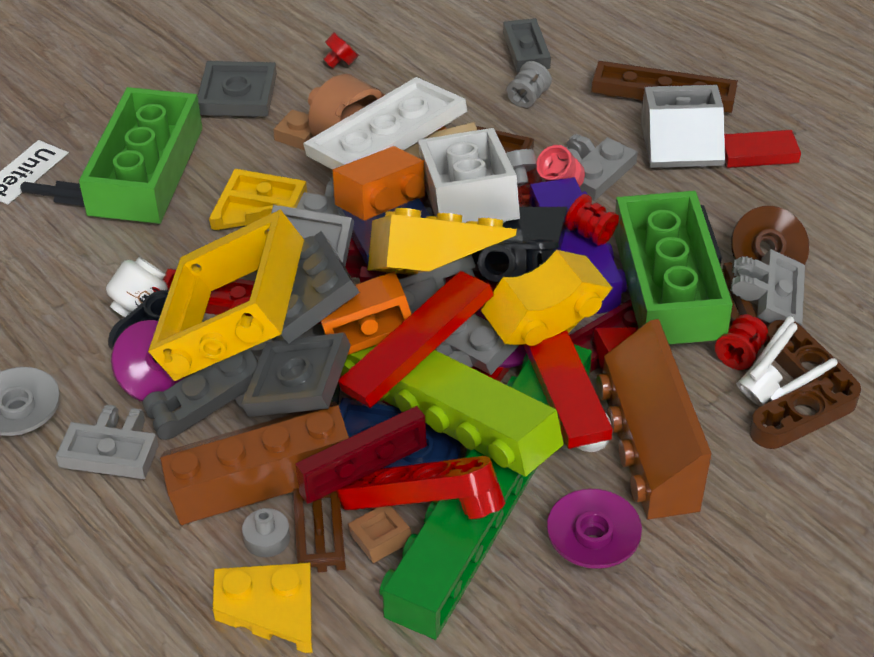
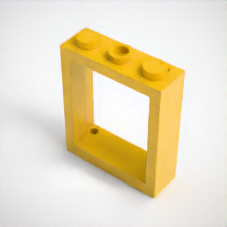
[148,209,304,381]

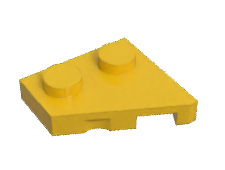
[209,169,307,230]
[213,563,313,653]

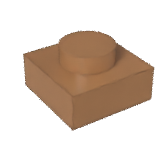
[273,109,313,150]
[348,506,412,564]

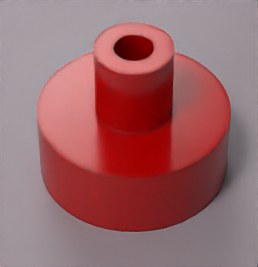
[323,32,359,68]

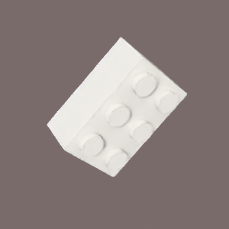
[418,128,520,223]

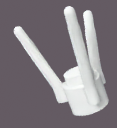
[736,316,838,406]

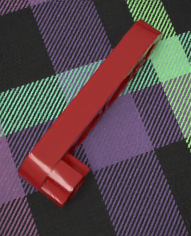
[336,456,506,519]

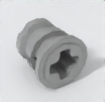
[506,61,552,108]

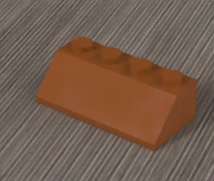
[596,319,712,520]
[160,401,349,525]

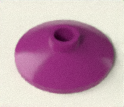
[111,320,191,402]
[547,489,642,569]

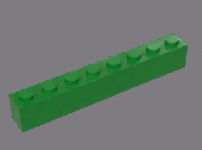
[379,344,592,640]

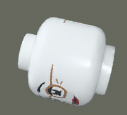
[106,257,168,317]

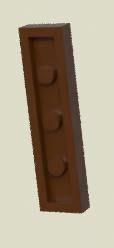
[591,61,738,113]

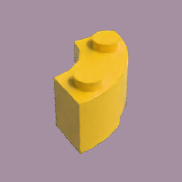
[481,250,612,346]

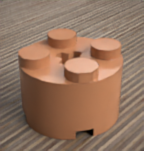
[308,74,385,137]

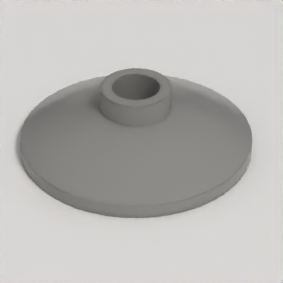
[0,367,60,436]

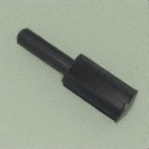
[20,180,85,207]

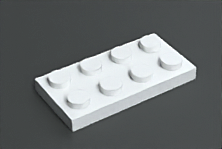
[303,77,467,170]

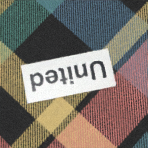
[0,140,69,205]

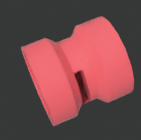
[536,145,585,187]

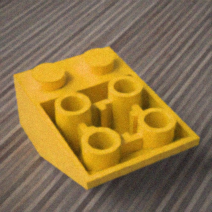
[368,208,517,275]

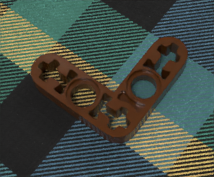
[750,320,861,449]

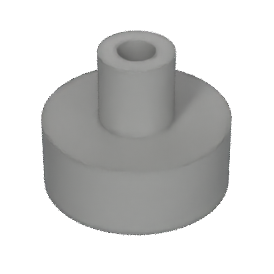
[506,149,537,186]
[242,508,290,557]

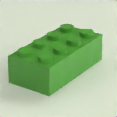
[79,87,202,224]
[614,191,733,344]

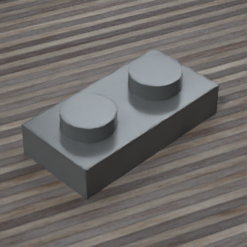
[503,18,551,72]

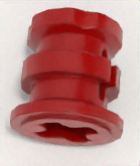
[564,194,619,245]
[715,314,768,370]

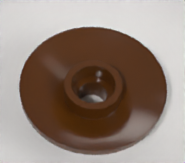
[731,206,809,265]

